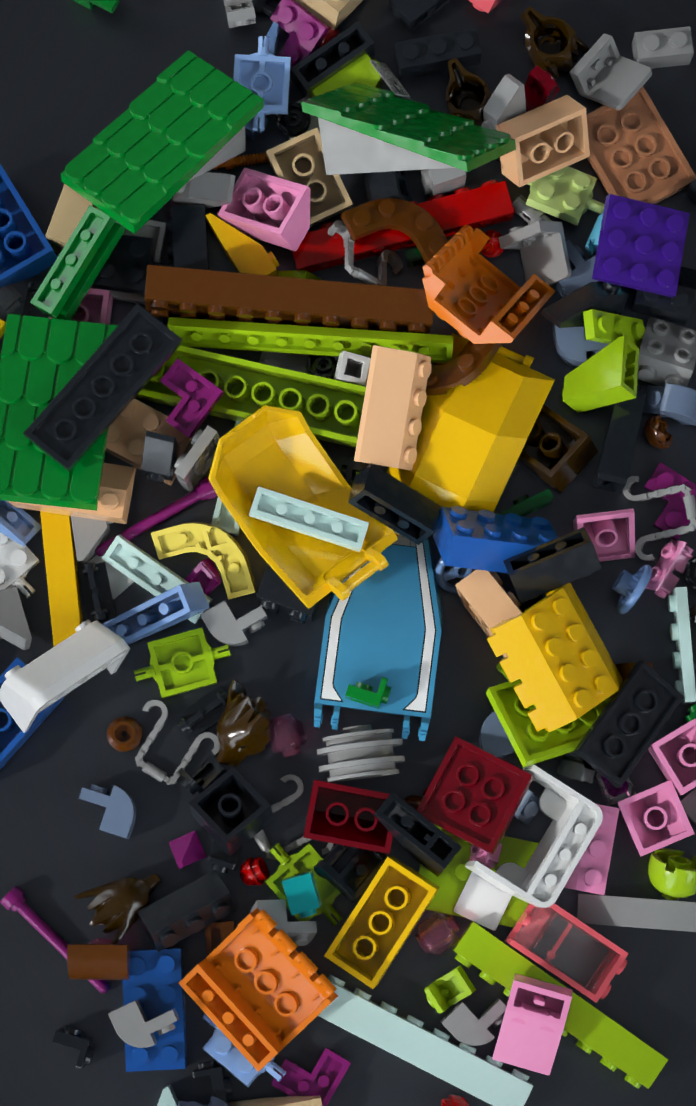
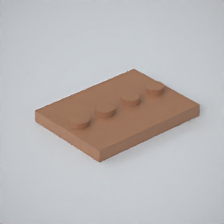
[587,86,696,204]

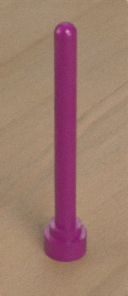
[95,476,218,556]
[0,886,109,993]

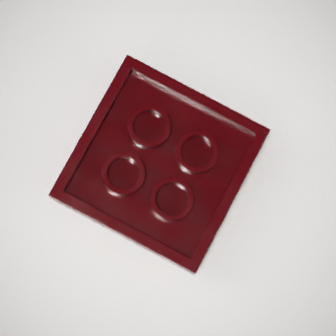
[416,736,534,855]

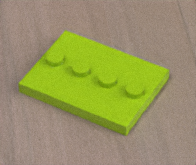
[486,679,611,768]
[419,825,539,927]

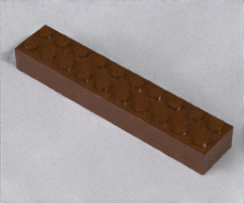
[144,265,434,334]

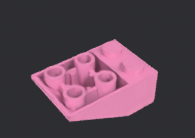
[492,973,573,1076]

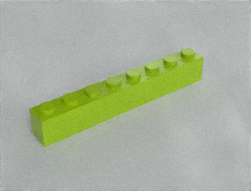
[452,921,668,1089]

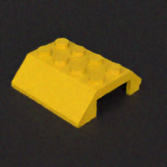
[487,582,623,732]

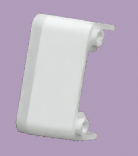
[0,619,131,733]
[465,764,603,908]

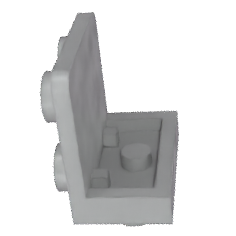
[569,33,652,110]
[499,217,571,286]
[637,318,696,387]

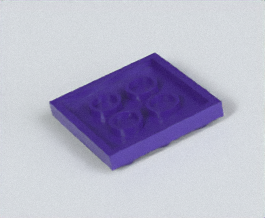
[592,194,690,298]

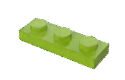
[583,309,645,349]

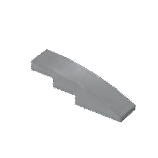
[577,894,696,932]

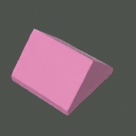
[573,508,635,562]
[617,780,694,857]

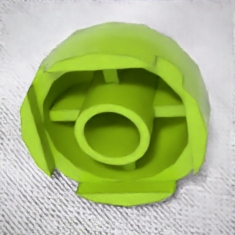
[648,848,696,901]

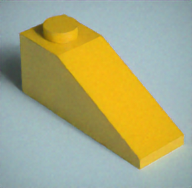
[205,213,279,276]

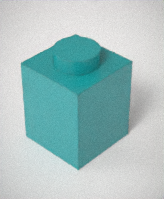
[282,871,322,918]

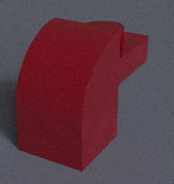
[524,65,560,112]

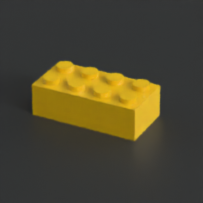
[324,855,440,989]

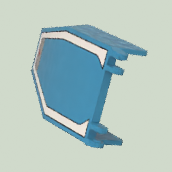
[314,526,443,741]

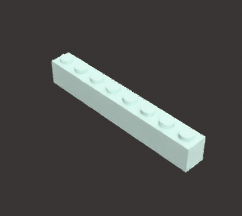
[318,974,533,1106]

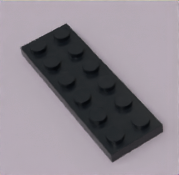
[23,304,183,472]

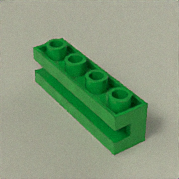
[30,205,126,320]

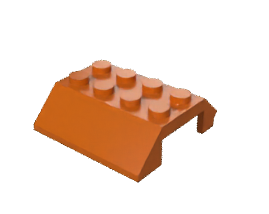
[422,225,556,344]
[178,908,338,1072]

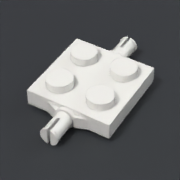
[0,533,40,598]

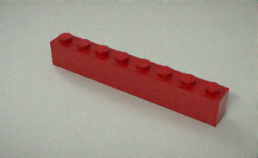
[291,180,514,273]

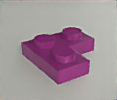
[270,0,330,68]
[161,358,224,439]
[644,462,696,540]
[271,1047,351,1106]

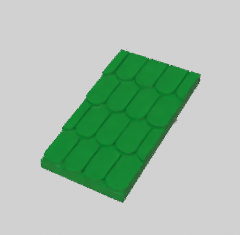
[61,50,264,234]
[301,82,516,175]
[0,314,118,511]

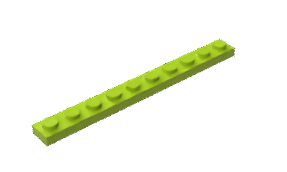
[167,317,453,363]

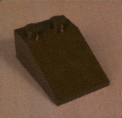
[518,404,598,493]

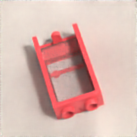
[505,903,629,1003]

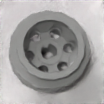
[317,725,405,782]

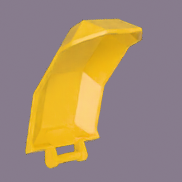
[386,333,555,512]
[208,405,398,608]

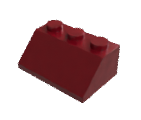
[303,780,400,854]

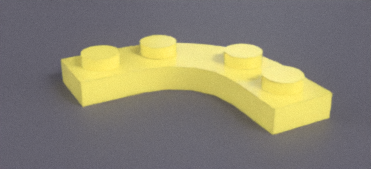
[151,522,257,600]

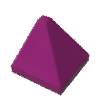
[185,557,222,596]
[169,831,207,869]

